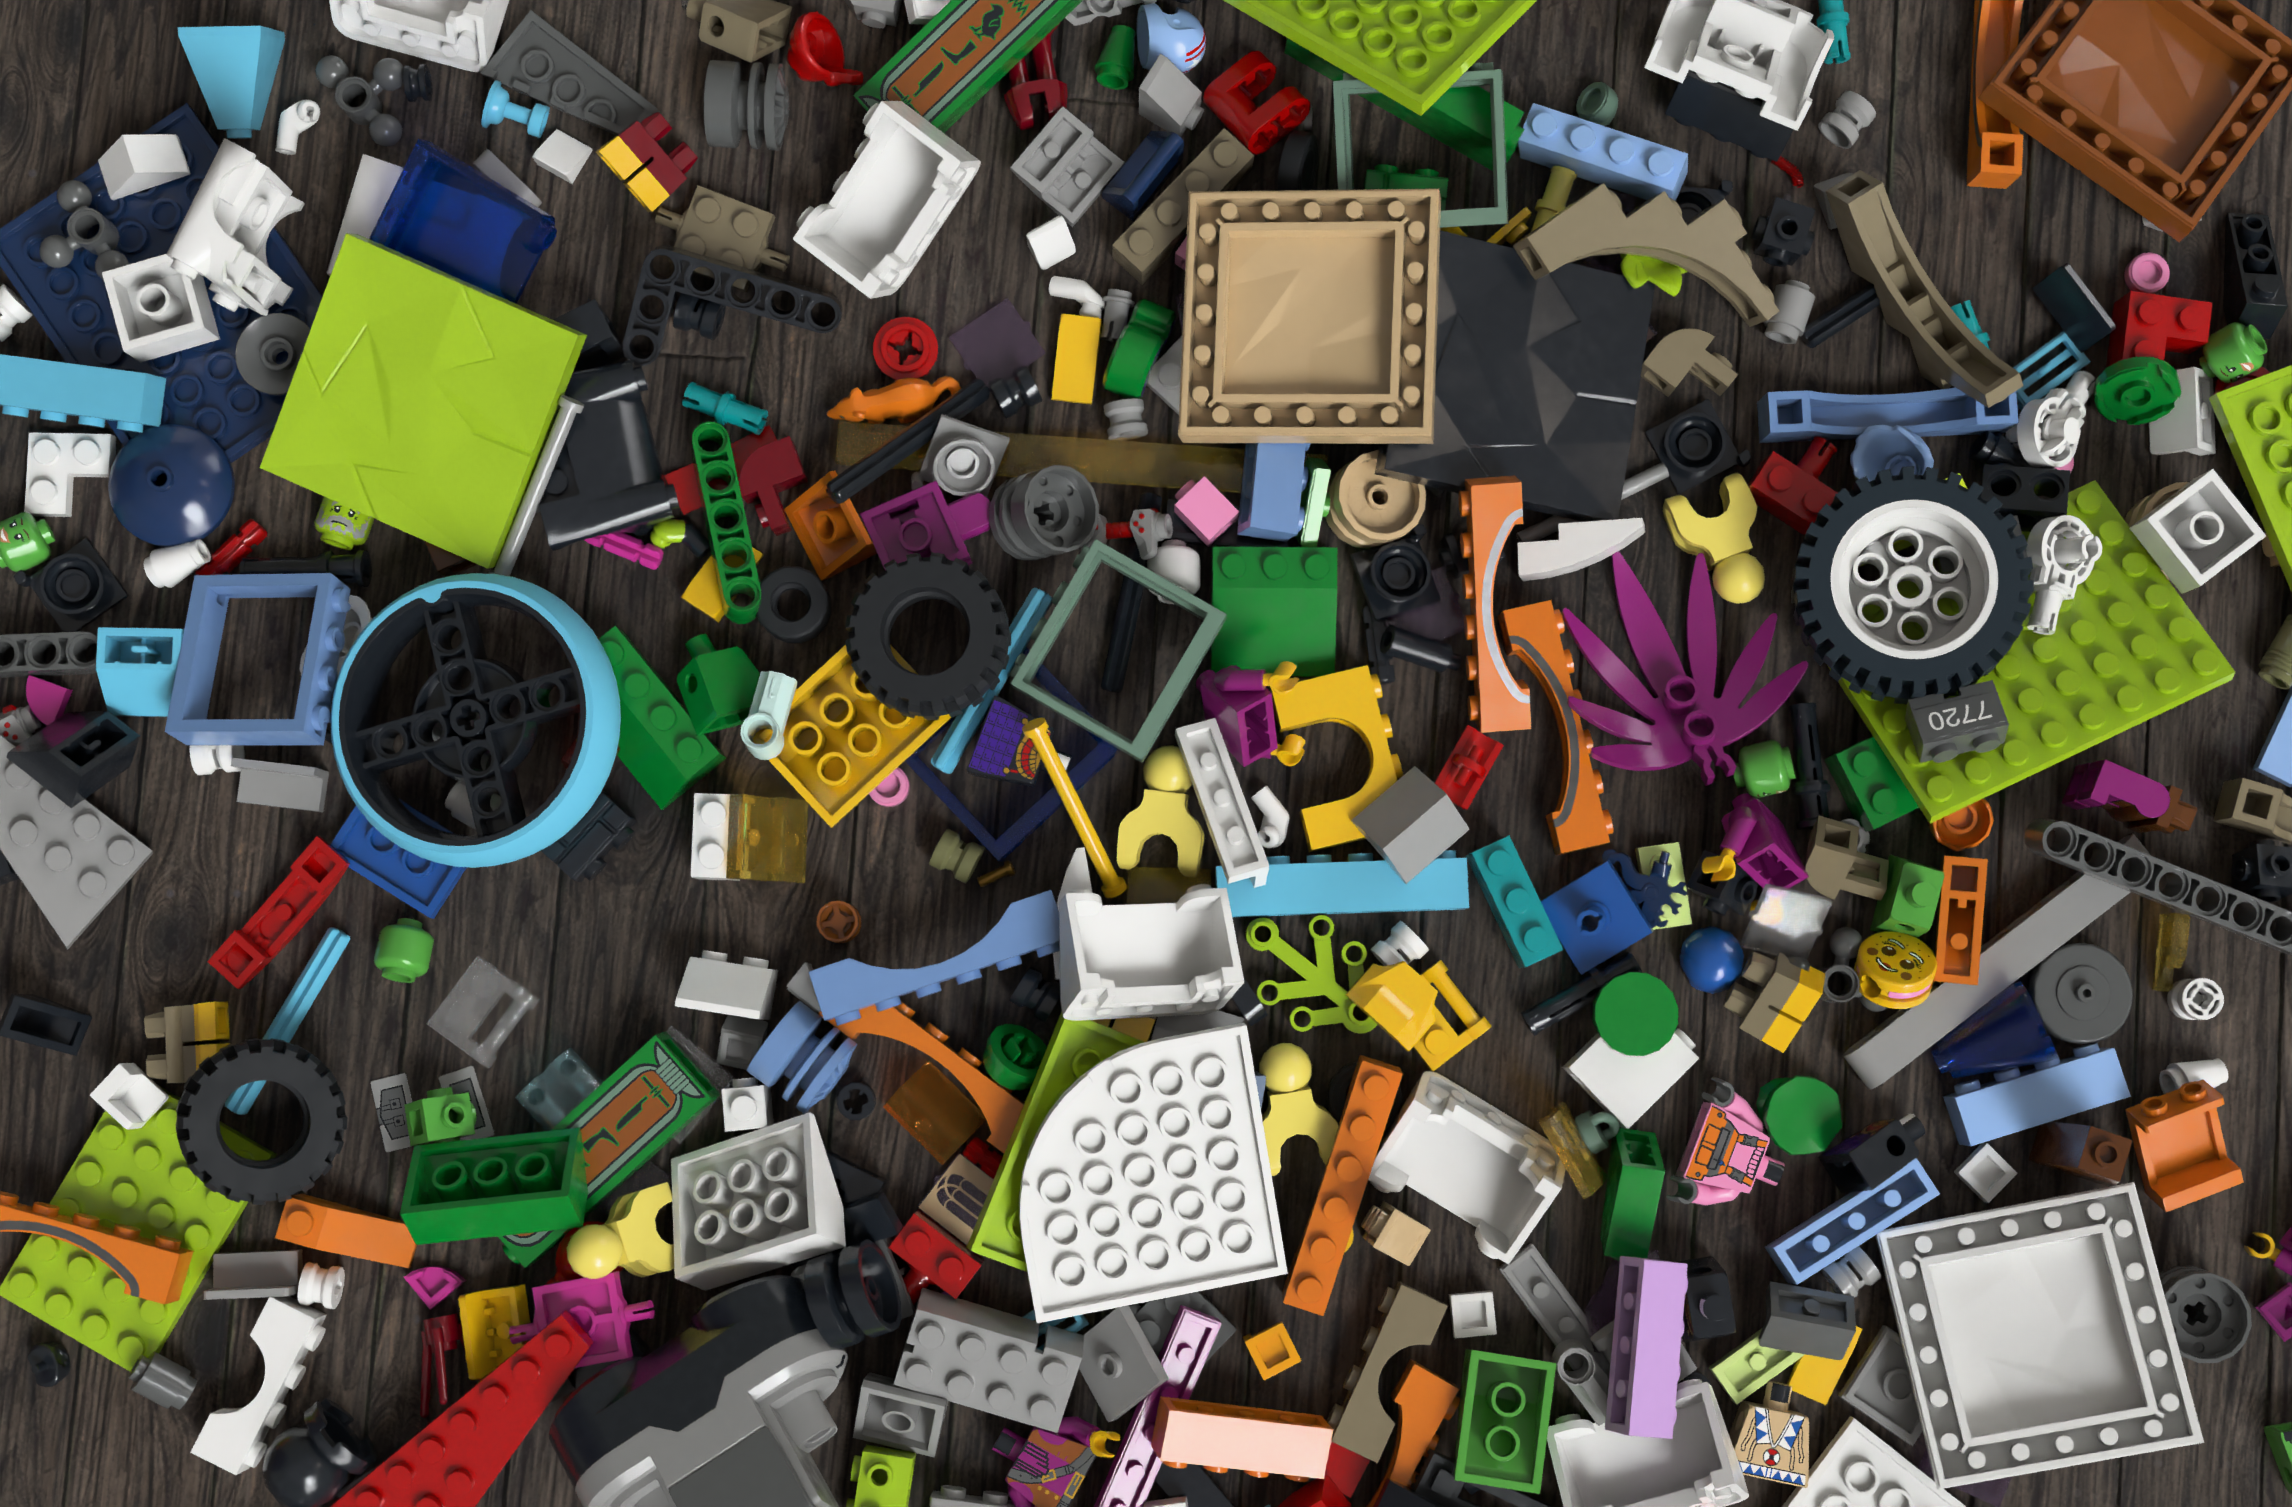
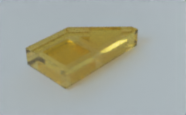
[2152,913,2190,992]

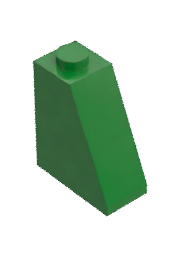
[1600,1128,1665,1261]

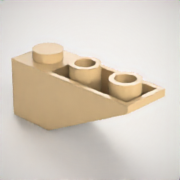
[1361,1201,1431,1266]

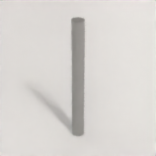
[1516,462,1669,542]

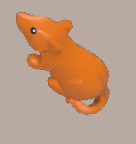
[827,376,961,427]

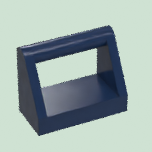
[1102,130,1184,222]

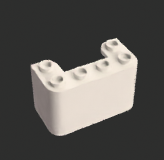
[793,101,981,299]

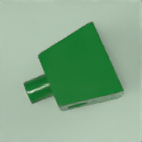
[677,634,760,736]

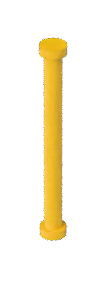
[1022,717,1127,898]

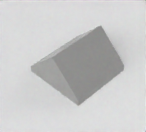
[1351,766,1470,884]
[853,1372,948,1458]

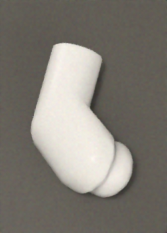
[275,99,320,155]
[1049,276,1105,319]
[1251,786,1290,848]

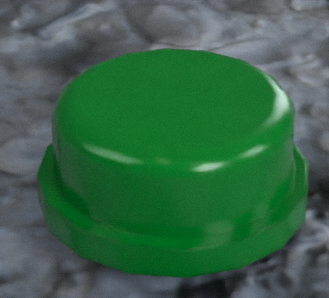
[983,1024,1047,1091]

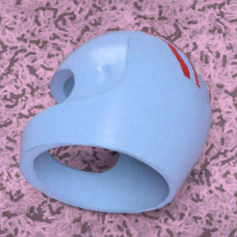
[1136,3,1206,74]

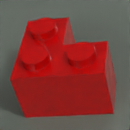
[2106,291,2212,368]

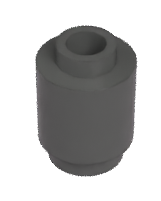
[128,1351,198,1410]

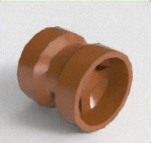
[817,901,862,943]

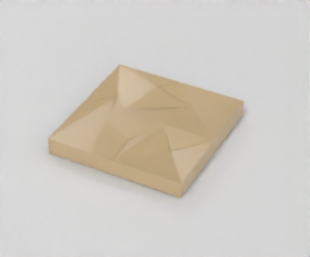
[1178,189,1441,444]

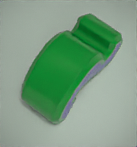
[1102,299,1177,399]

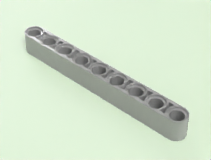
[1843,833,2150,1090]

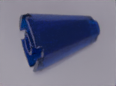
[1931,981,2058,1079]

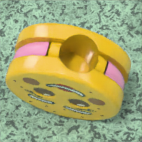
[1854,931,1937,1009]

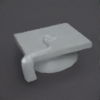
[911,414,1010,497]

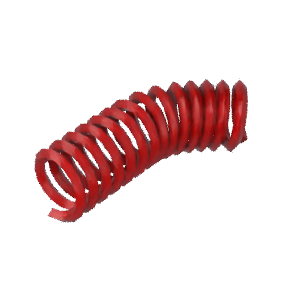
[1771,156,1804,188]

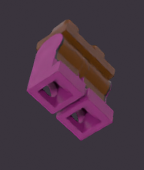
[2061,759,2197,834]

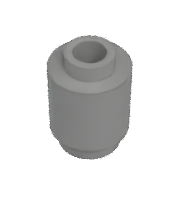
[1764,280,1815,344]

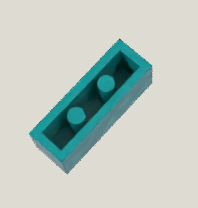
[1466,835,1563,968]

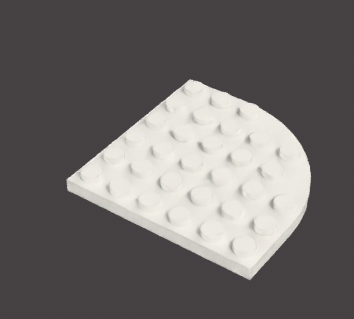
[1019,1023,1288,1323]

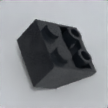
[6,711,140,808]

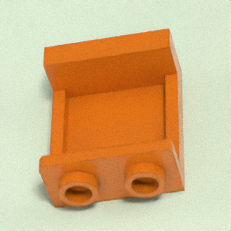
[2125,1080,2244,1212]

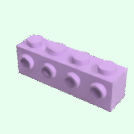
[1605,1256,1688,1439]

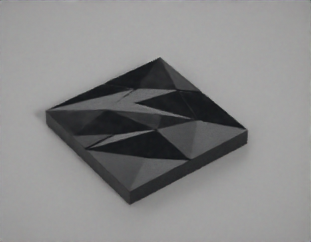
[1375,230,1655,522]

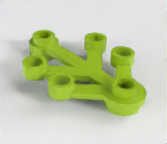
[1245,915,1378,1034]

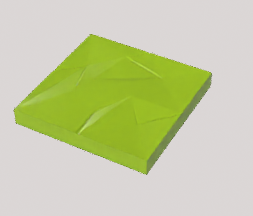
[260,233,587,569]

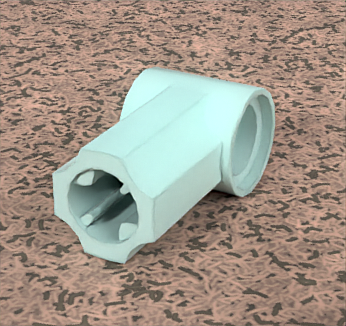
[740,671,798,760]

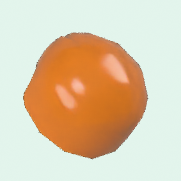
[1929,798,1994,851]

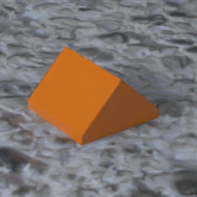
[784,470,877,581]

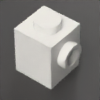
[722,1077,774,1132]

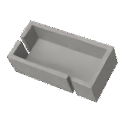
[893,1288,1084,1433]

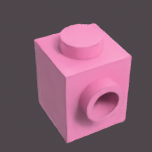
[1174,476,1239,547]

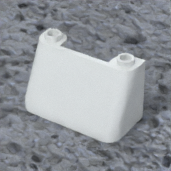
[329,0,509,72]
[1059,884,1244,1021]
[1368,1071,1567,1265]
[1547,1379,1749,1507]

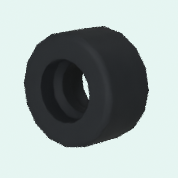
[756,566,831,643]

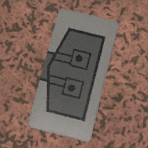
[439,1066,494,1141]
[371,1073,412,1152]

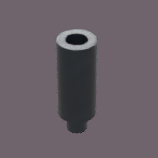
[1380,625,1462,673]

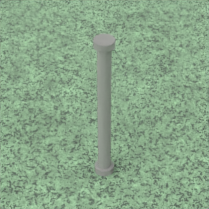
[488,395,584,576]

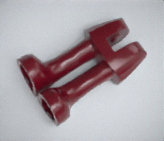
[1004,23,1068,131]

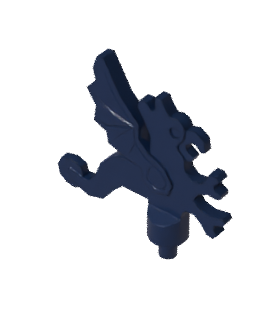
[1602,849,1688,928]

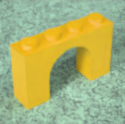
[1270,665,1403,852]

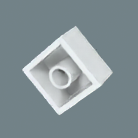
[102,254,220,362]
[2130,469,2266,594]

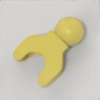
[1663,473,1765,604]
[1117,745,1205,878]
[1259,1043,1338,1176]
[567,1182,674,1279]

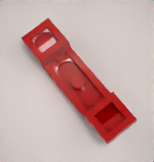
[207,836,350,989]

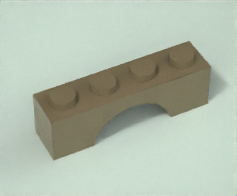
[1112,128,1254,285]
[2213,778,2292,845]
[1327,1281,1448,1463]

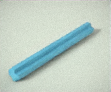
[931,588,1052,774]
[225,927,350,1115]

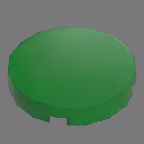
[2093,357,2181,425]
[1593,972,1678,1056]

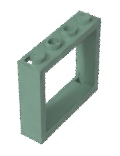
[1333,62,1509,228]
[1009,539,1227,763]

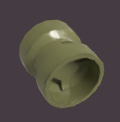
[929,828,985,884]

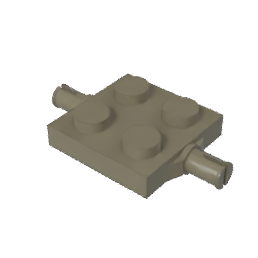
[655,185,790,293]

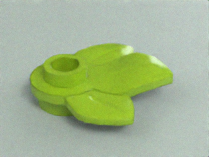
[1620,253,1688,297]

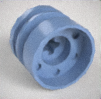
[746,1001,858,1114]

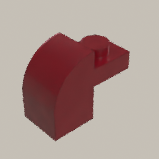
[739,436,808,536]

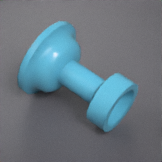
[481,80,550,138]

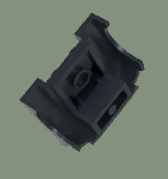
[539,360,680,551]

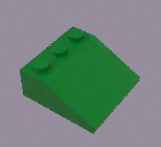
[1211,547,1337,677]

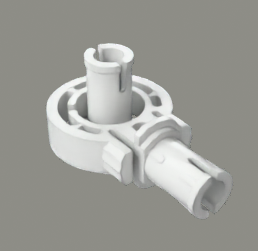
[2005,371,2095,468]
[2026,515,2102,635]

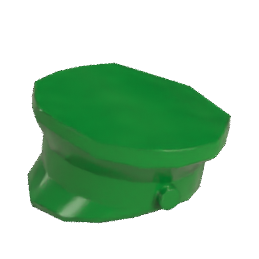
[1756,1075,1842,1155]

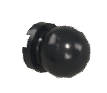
[262,1398,377,1507]

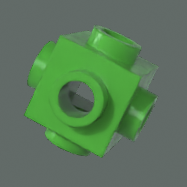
[404,1087,477,1146]

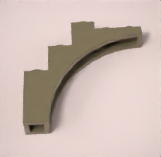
[1826,170,2023,408]
[1513,183,1780,327]

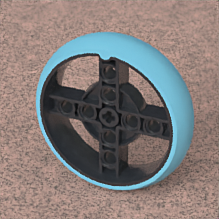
[331,573,621,868]

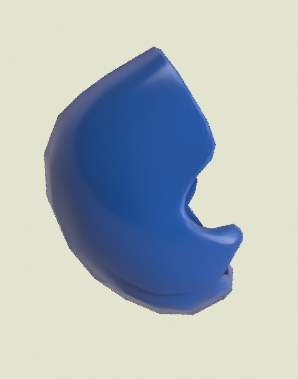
[1679,926,1744,994]

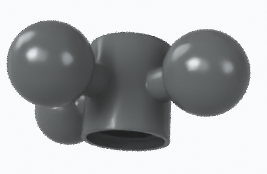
[315,55,404,147]
[39,180,129,281]
[1787,927,1887,1012]

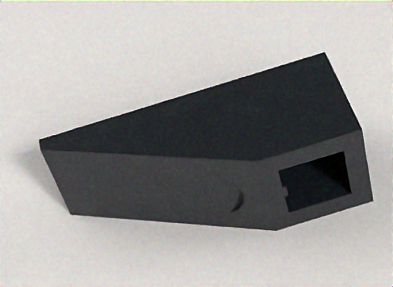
[2223,213,2288,339]

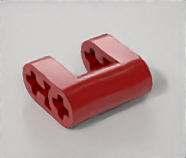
[1203,51,1311,154]

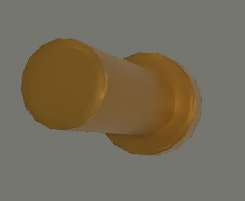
[977,860,1015,887]

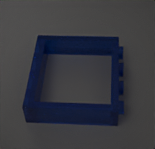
[905,647,1121,863]

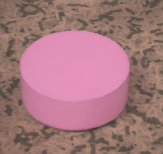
[2124,252,2170,294]
[869,768,910,807]

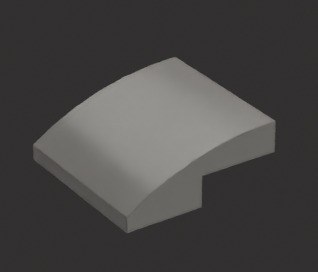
[1010,106,1125,227]

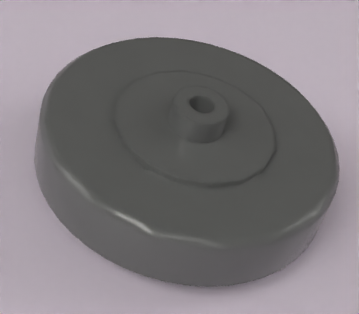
[2027,943,2133,1044]

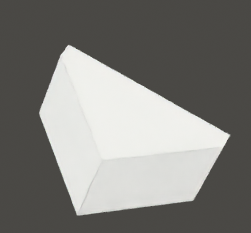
[98,134,191,200]

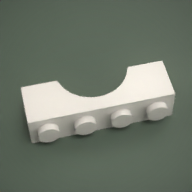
[190,1296,327,1475]

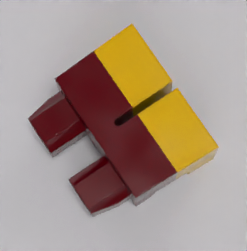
[596,112,698,212]

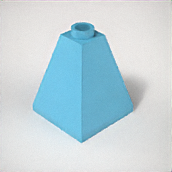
[178,26,285,139]

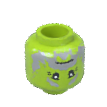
[314,497,375,550]

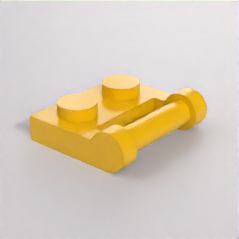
[1413,960,1492,1072]

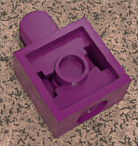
[860,480,991,570]

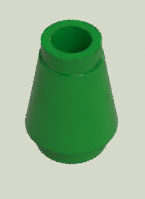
[1094,25,1135,90]

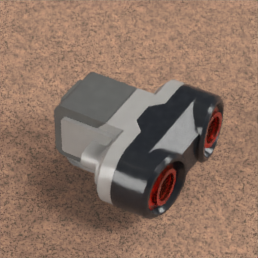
[549,1275,848,1507]

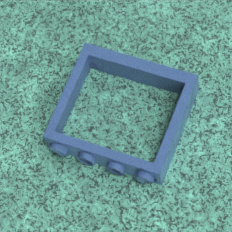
[165,573,351,745]

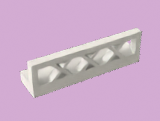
[1175,718,1269,888]

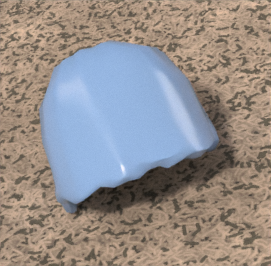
[1850,425,1934,482]

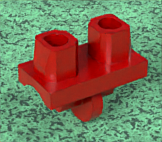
[1434,725,1504,811]

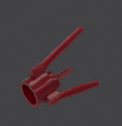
[420,1314,483,1418]

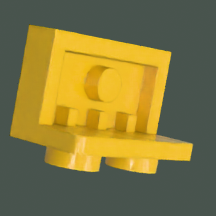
[458,1284,530,1380]

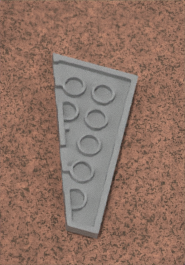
[0,736,153,950]

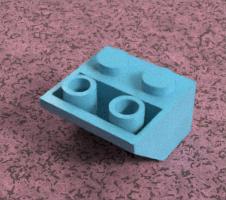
[96,627,184,717]

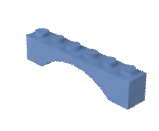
[1757,387,2019,443]
[809,890,1060,1026]

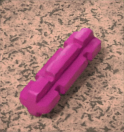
[585,532,664,570]

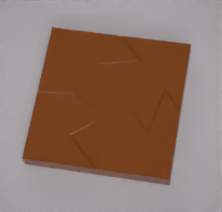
[1979,0,2292,242]

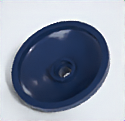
[108,424,235,547]

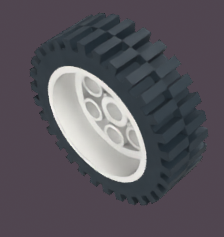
[1791,466,2034,704]

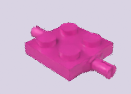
[509,1271,655,1368]

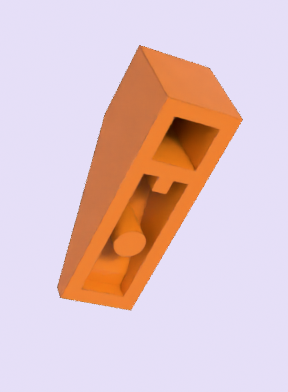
[1934,855,1988,985]
[275,1194,417,1268]

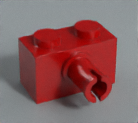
[1747,436,1838,536]
[888,1209,985,1305]

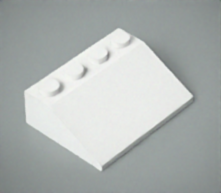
[671,1112,846,1291]

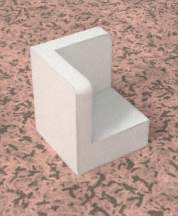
[90,1063,169,1130]

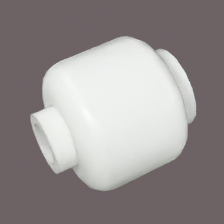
[1147,540,1201,604]

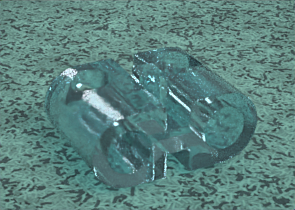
[516,1048,603,1131]

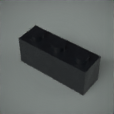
[1665,70,1794,162]

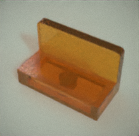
[883,1061,986,1165]

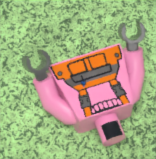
[1666,1076,1785,1206]

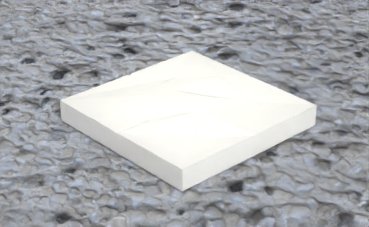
[1875,1182,2204,1489]

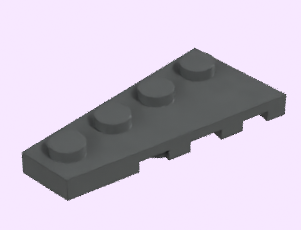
[480,10,659,136]

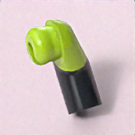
[650,519,711,559]

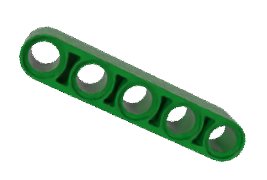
[692,422,761,624]

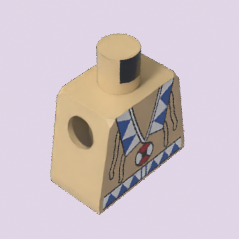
[1729,1381,1809,1488]

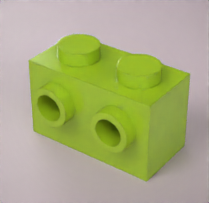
[846,1445,916,1507]

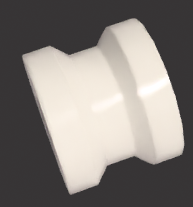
[297,1262,345,1309]

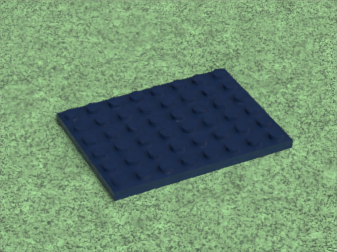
[0,103,323,487]

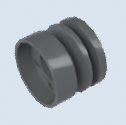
[704,60,789,151]
[989,465,1099,561]
[2159,1265,2252,1363]

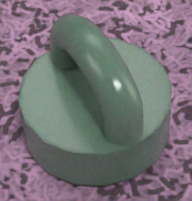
[1576,82,1618,127]
[1575,1110,1620,1154]

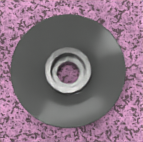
[235,313,311,395]

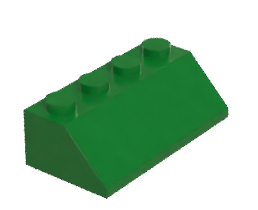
[571,626,726,810]
[400,1128,588,1245]

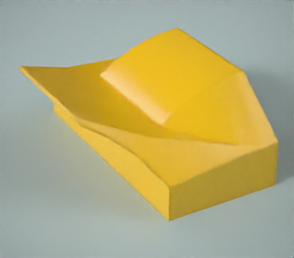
[1345,961,1438,1051]

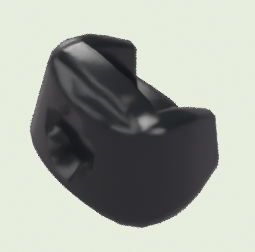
[27,1342,71,1387]

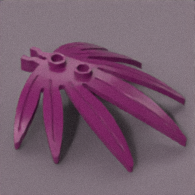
[1562,551,1808,786]

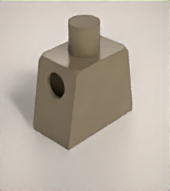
[686,0,792,63]

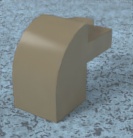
[1641,328,1738,397]
[1805,816,1889,901]

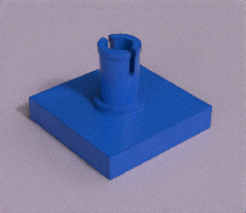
[1541,860,1654,975]

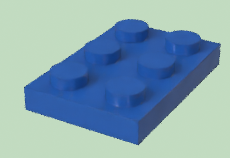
[330,798,467,919]

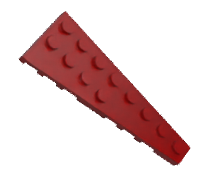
[329,1310,594,1507]

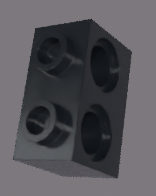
[1980,463,2070,532]

